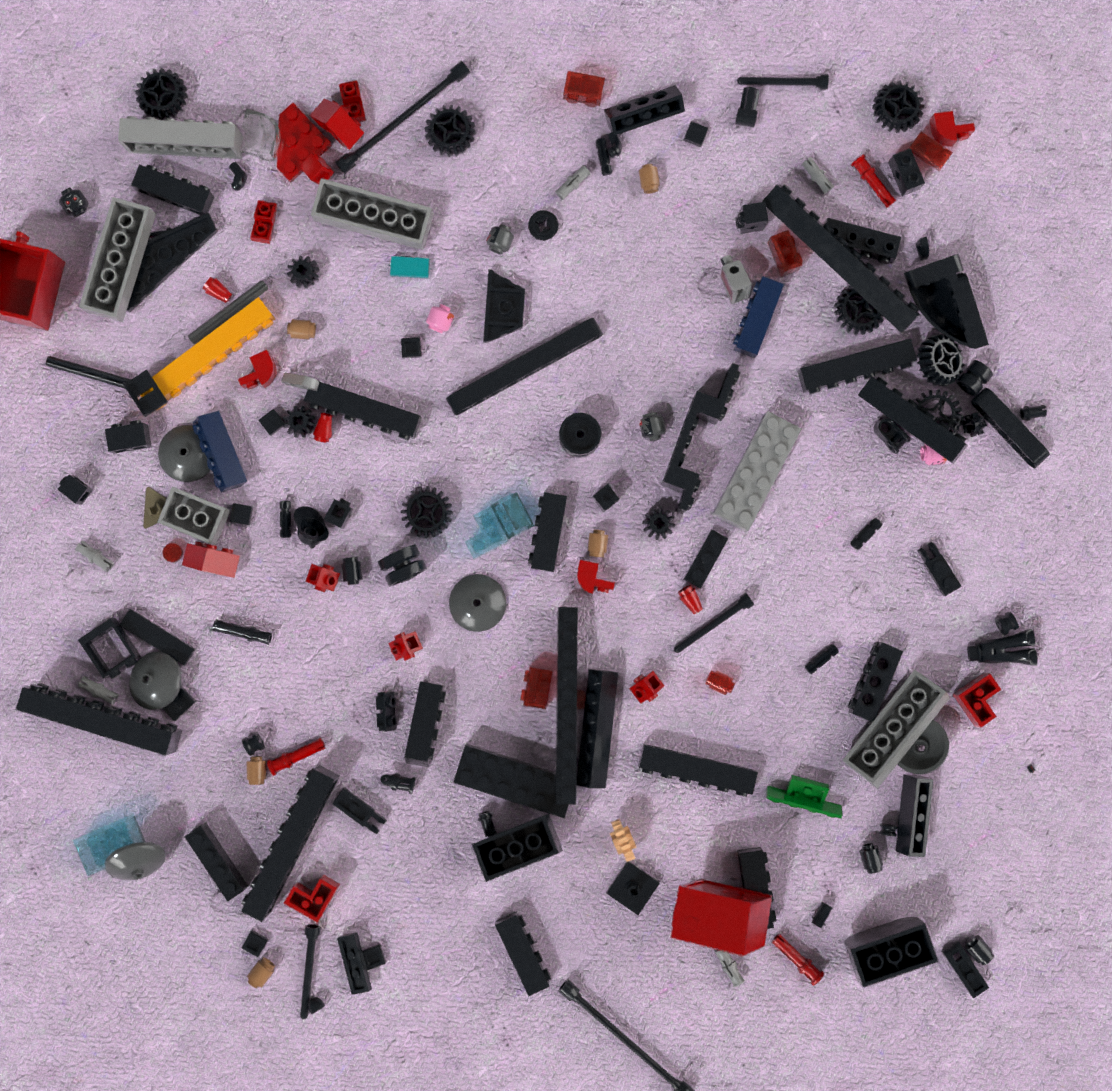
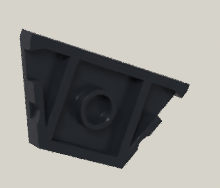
[483,269,525,343]

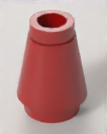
[202,277,232,303]
[313,413,332,443]
[678,585,703,614]

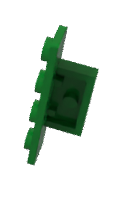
[766,775,843,819]

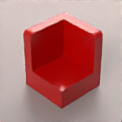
[300,152,334,184]

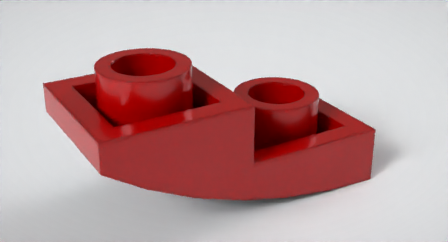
[339,80,366,122]
[250,200,277,244]

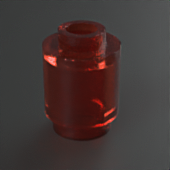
[705,670,735,695]

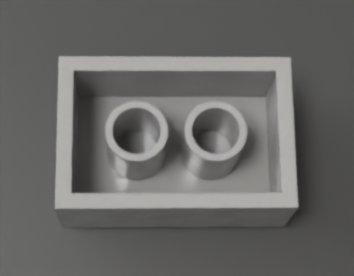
[157,487,231,545]

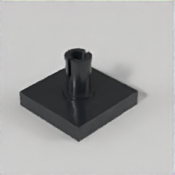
[606,861,660,915]

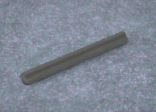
[188,280,268,344]

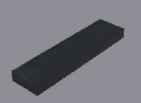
[120,609,196,666]

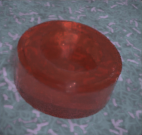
[162,543,183,562]
[577,690,586,709]

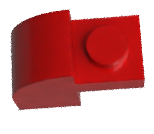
[929,111,975,147]
[238,350,277,390]
[577,560,615,594]

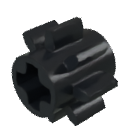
[961,412,987,437]

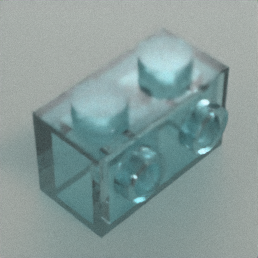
[490,492,534,539]

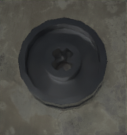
[559,412,601,458]
[378,544,427,587]

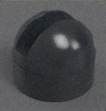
[308,997,325,1014]

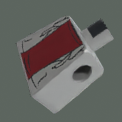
[721,255,752,305]

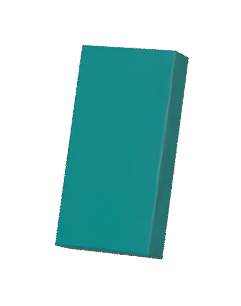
[390,256,430,279]

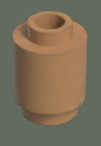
[639,164,660,194]
[287,319,316,340]
[587,530,608,558]
[246,756,266,785]
[247,957,275,988]

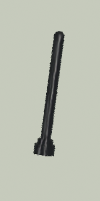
[737,74,829,90]
[674,592,754,653]
[300,924,321,1020]

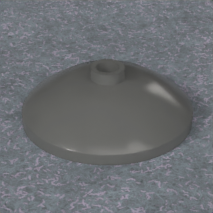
[158,425,211,482]
[449,574,506,632]
[129,652,182,710]
[897,720,950,774]
[105,842,166,880]

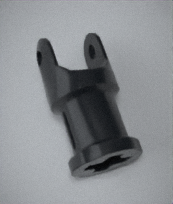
[380,773,416,794]

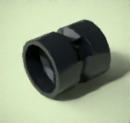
[956,360,993,396]

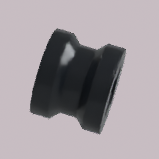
[995,612,1019,635]
[242,732,265,756]

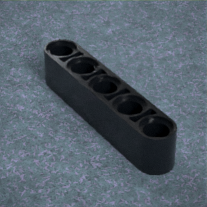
[971,387,1050,468]

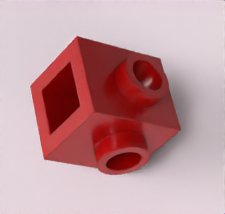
[305,563,340,593]
[388,631,423,661]
[629,671,664,704]

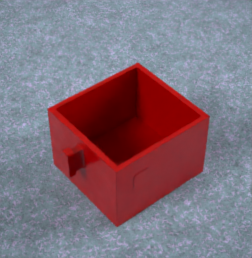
[0,231,66,331]
[671,879,772,956]

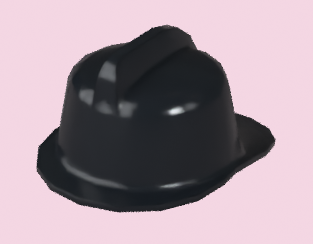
[294,506,329,549]

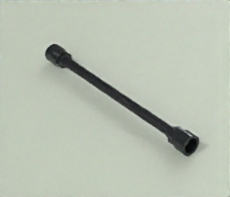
[335,61,470,175]
[558,979,695,1091]

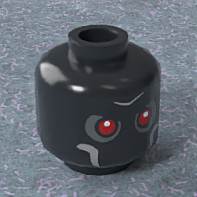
[59,187,88,218]

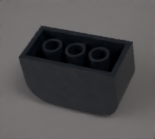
[472,814,563,882]
[844,917,939,988]

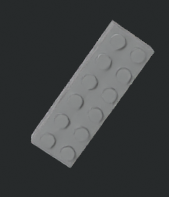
[118,116,243,159]
[311,178,434,250]
[79,197,156,322]
[712,411,802,532]
[842,670,950,789]

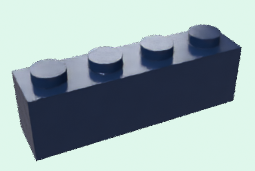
[733,276,784,358]
[193,411,247,493]

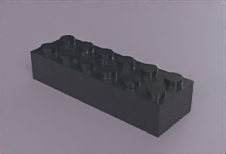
[453,743,569,818]

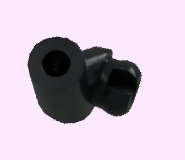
[607,132,622,158]
[229,162,247,191]

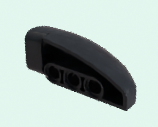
[904,254,989,349]

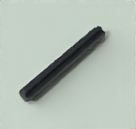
[45,356,131,388]

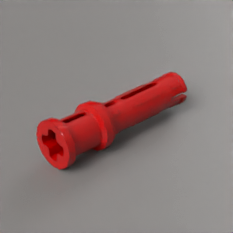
[851,154,896,208]
[266,738,326,776]
[771,933,825,986]

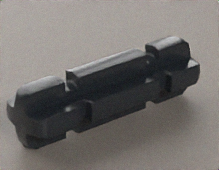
[595,138,612,176]
[280,501,291,538]
[850,518,883,550]
[805,644,839,674]

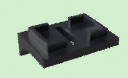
[122,370,168,417]

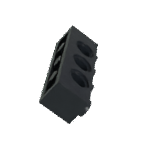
[604,85,685,136]
[848,642,903,722]

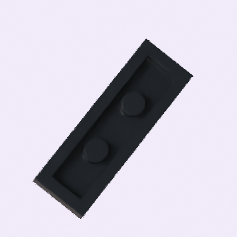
[683,529,728,589]
[337,932,372,995]

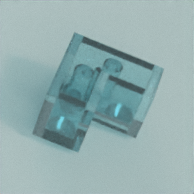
[465,507,508,560]

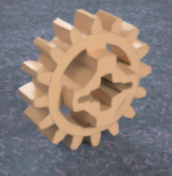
[610,819,637,862]

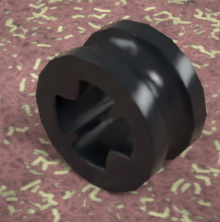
[879,823,898,836]

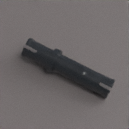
[213,619,272,645]

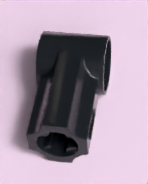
[735,87,760,128]

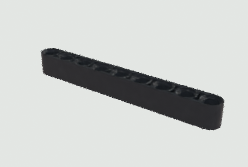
[446,317,603,416]

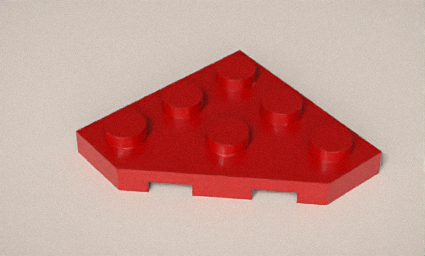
[277,102,332,183]

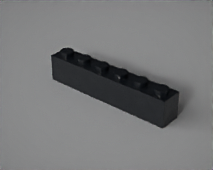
[797,338,917,395]
[858,377,968,464]
[304,382,422,441]
[576,669,619,788]
[638,743,758,797]

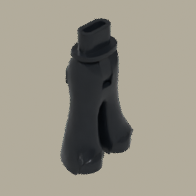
[967,629,1038,666]

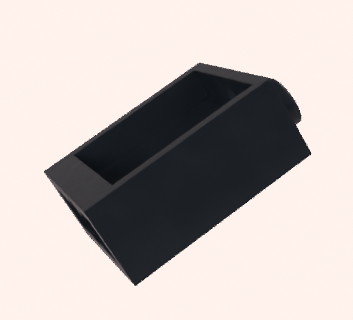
[78,618,141,679]

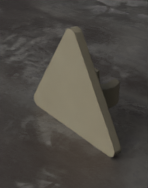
[143,487,167,529]

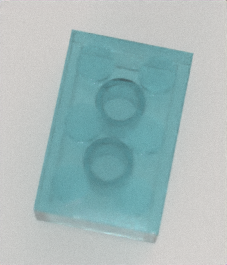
[73,813,145,876]

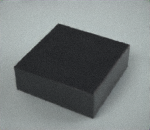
[684,121,708,147]
[401,337,422,358]
[258,409,285,436]
[230,503,253,525]
[241,930,269,957]
[362,944,386,970]

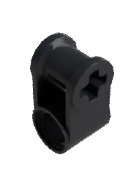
[873,418,911,454]

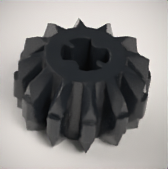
[287,255,320,288]
[283,406,316,438]
[642,507,675,540]

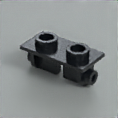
[376,691,397,732]

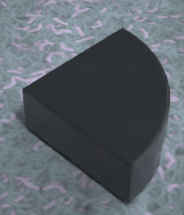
[915,237,929,261]

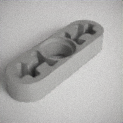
[281,373,320,391]

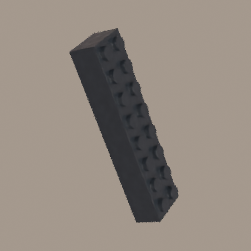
[15,683,182,756]
[241,765,340,922]

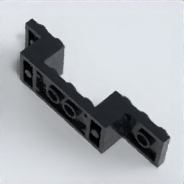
[661,363,741,513]

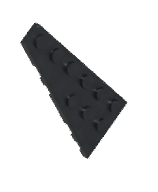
[127,213,218,313]

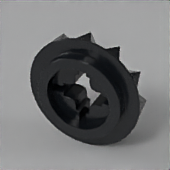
[528,210,558,241]

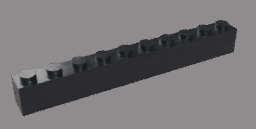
[762,184,920,333]
[555,607,578,805]

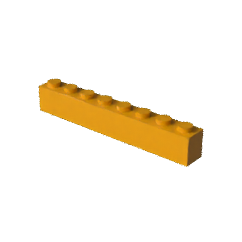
[140,297,276,410]

